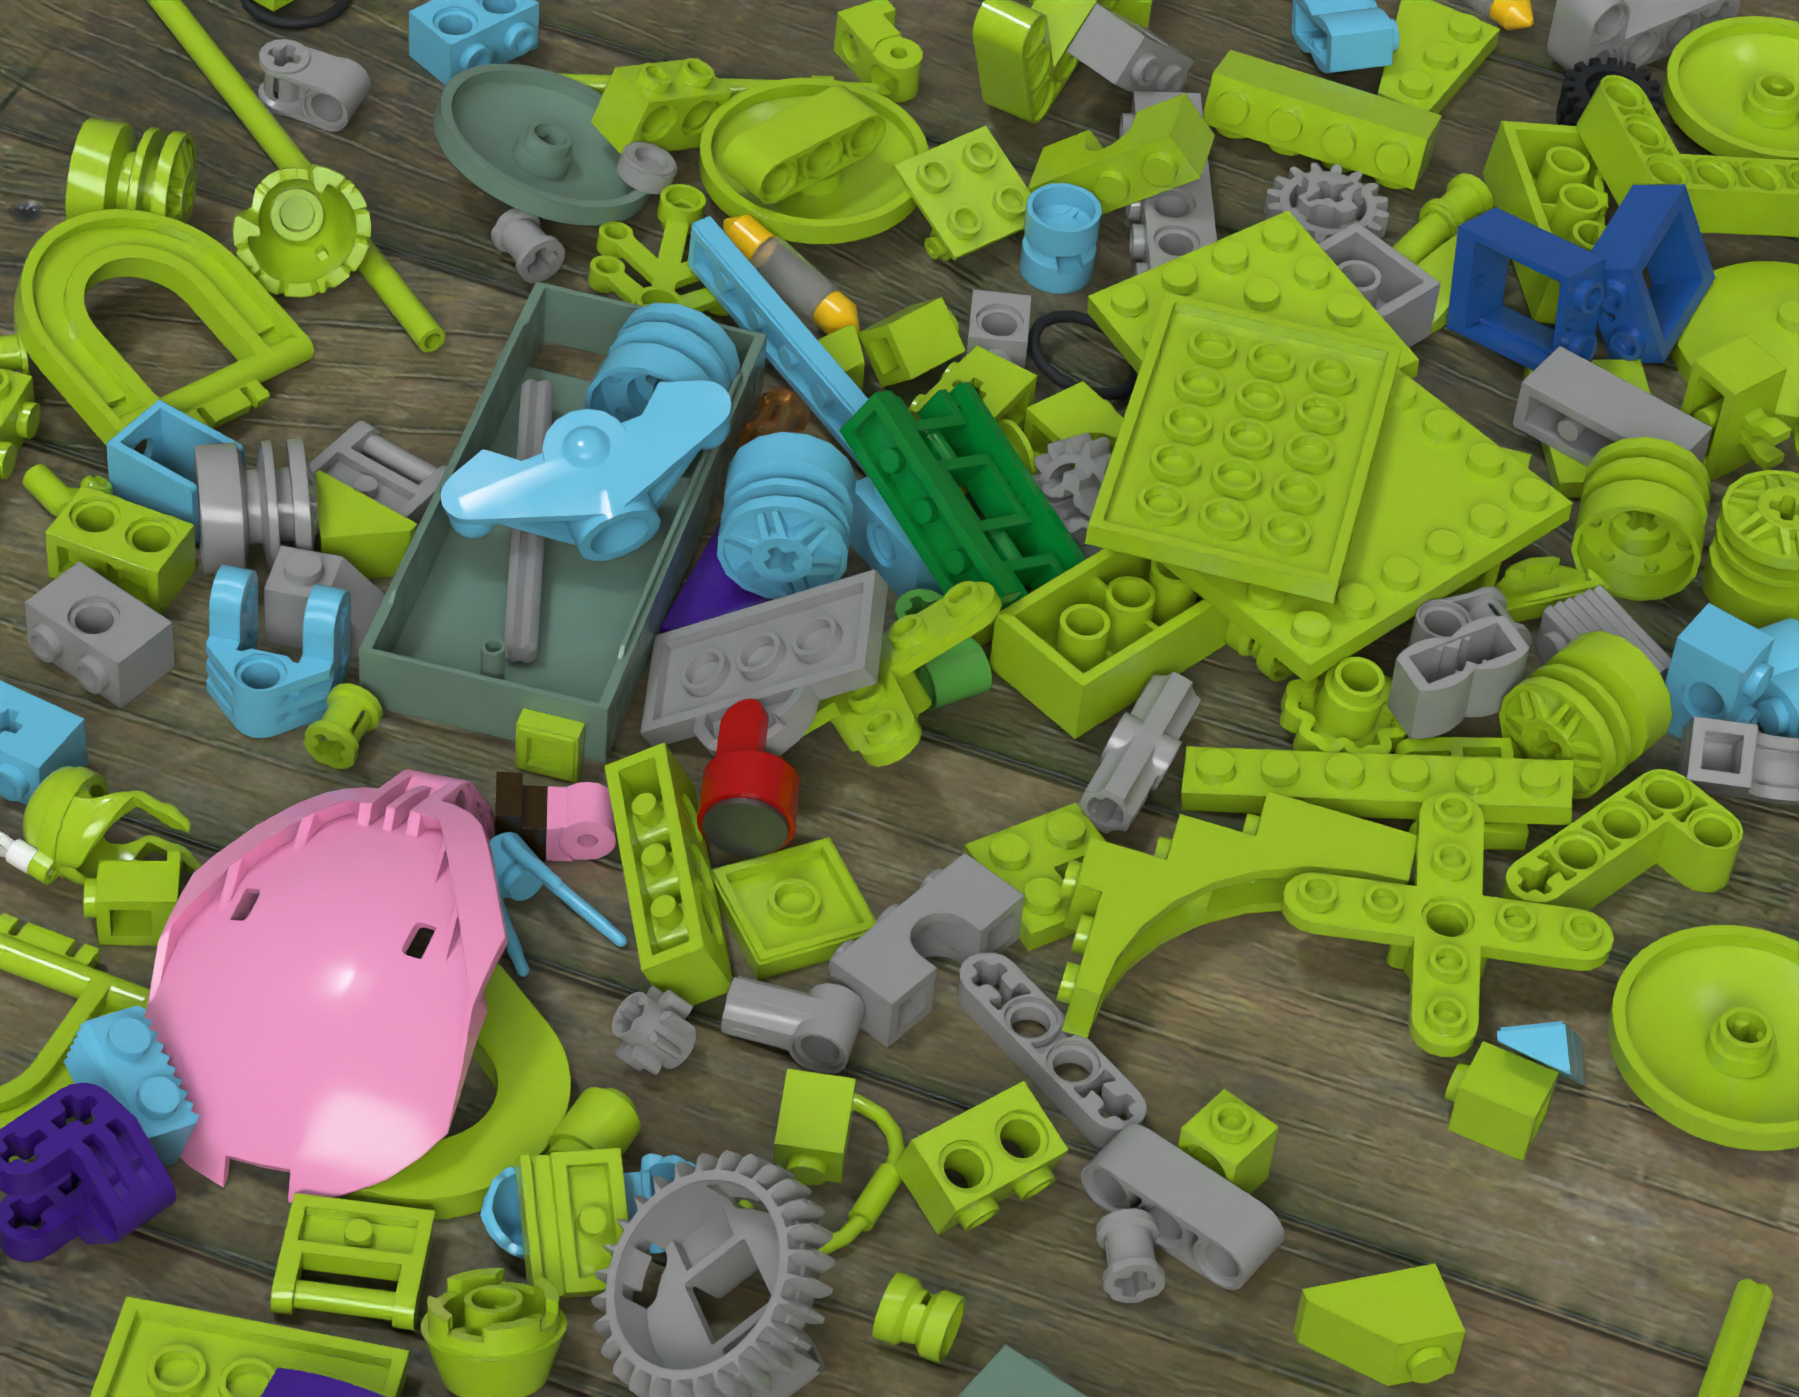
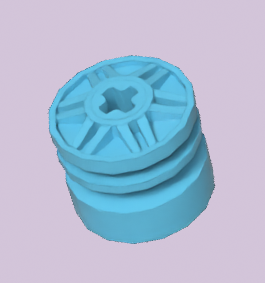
[585,303,740,454]
[717,432,857,599]

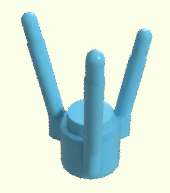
[489,832,627,977]

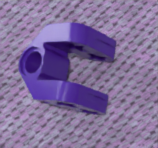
[0,1082,176,1262]

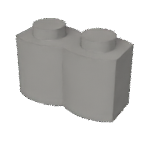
[1388,616,1529,739]

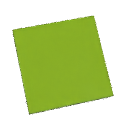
[711,837,876,980]

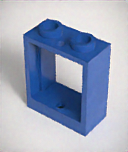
[1591,184,1715,363]
[1446,207,1606,371]

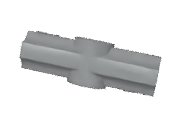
[1078,672,1201,834]

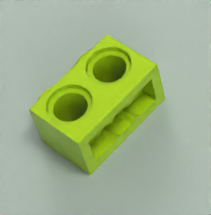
[591,58,732,154]
[45,485,197,615]
[893,1081,1069,1235]

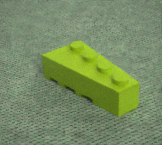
[1482,121,1608,325]

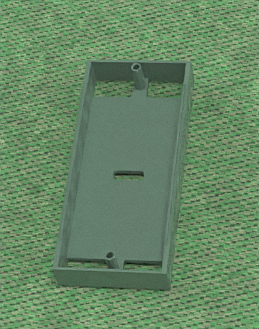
[359,281,767,763]

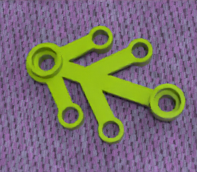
[588,184,729,316]

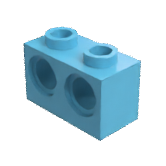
[409,0,539,86]

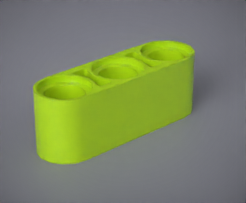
[722,85,887,205]

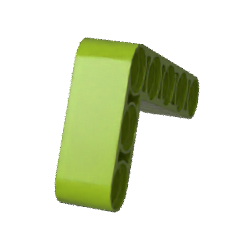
[973,0,1119,124]
[1576,75,1799,237]

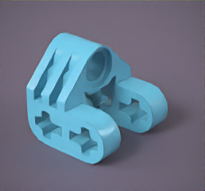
[205,564,351,738]

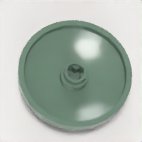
[433,64,651,226]

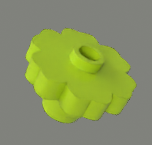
[1279,657,1407,754]

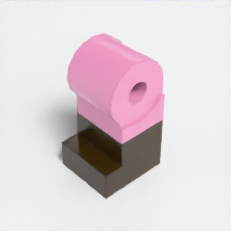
[495,772,616,861]

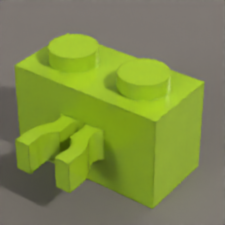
[1681,334,1792,482]

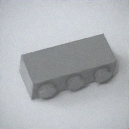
[1512,346,1712,466]

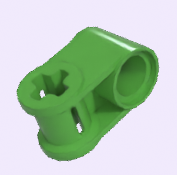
[894,589,992,711]

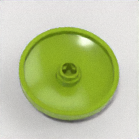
[1663,16,1799,160]
[699,78,929,244]
[1671,261,1799,434]
[1607,925,1799,1151]

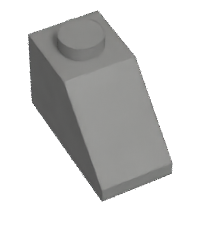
[264,545,385,660]

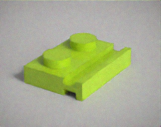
[514,1148,628,1298]

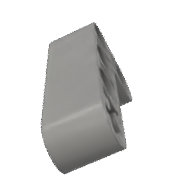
[1547,0,1741,71]

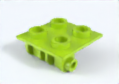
[893,126,1031,261]

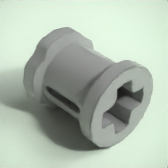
[491,208,565,283]
[1095,1208,1166,1303]

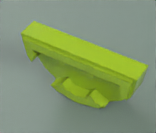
[1495,556,1610,623]

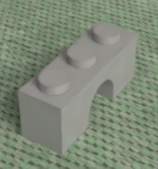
[1677,716,1799,807]
[828,853,1025,1048]

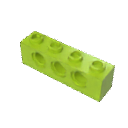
[604,742,733,1006]

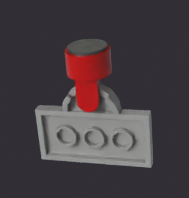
[640,569,888,856]

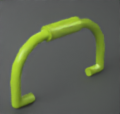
[738,1093,905,1254]

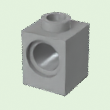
[966,289,1032,369]

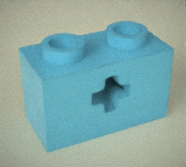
[0,680,88,805]

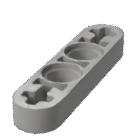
[957,952,1147,1149]

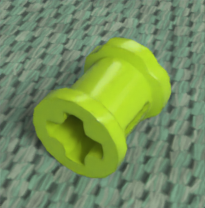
[303,683,383,769]

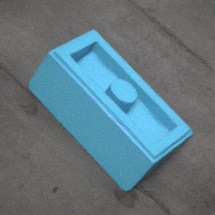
[1497,1021,1586,1086]

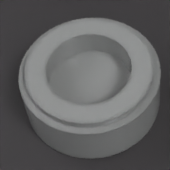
[616,142,678,194]

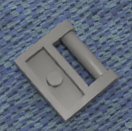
[309,420,447,524]

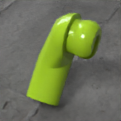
[22,464,114,517]

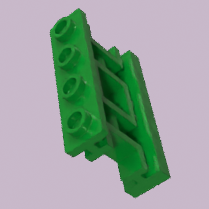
[839,382,1086,629]

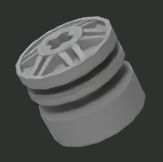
[194,438,319,575]

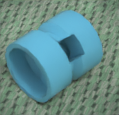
[1019,183,1102,294]

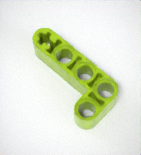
[1500,769,1743,911]

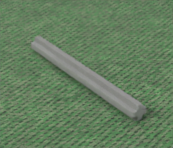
[504,378,554,663]

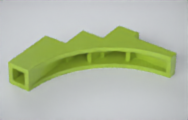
[1056,791,1416,1038]

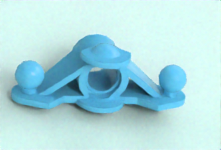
[440,380,732,561]

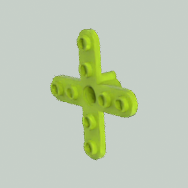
[801,581,1002,767]
[1281,792,1614,1057]

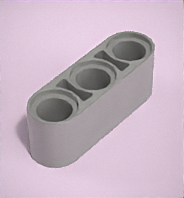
[1081,1124,1284,1290]

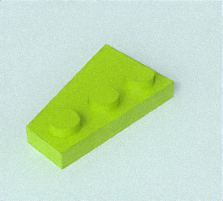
[1378,0,1500,114]

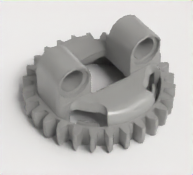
[591,1150,835,1397]

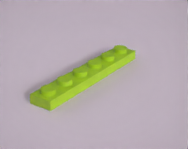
[1181,746,1574,825]

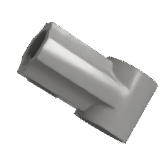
[721,976,866,1075]

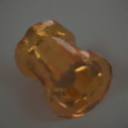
[738,388,811,447]

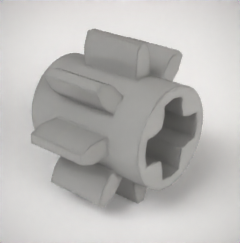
[612,986,696,1075]

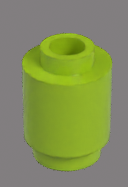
[546,1087,641,1157]

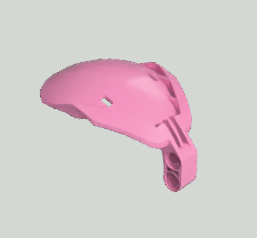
[144,769,509,1203]

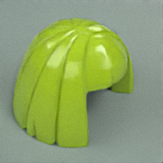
[233,164,371,298]

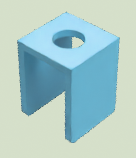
[106,400,245,544]

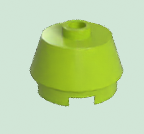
[421,1268,567,1397]

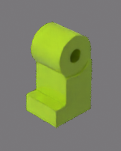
[833,0,923,103]

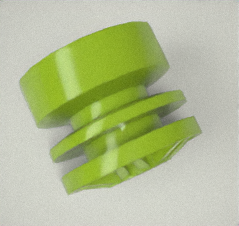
[65,117,197,224]
[1571,436,1712,601]
[1701,470,1799,629]
[1499,630,1673,800]

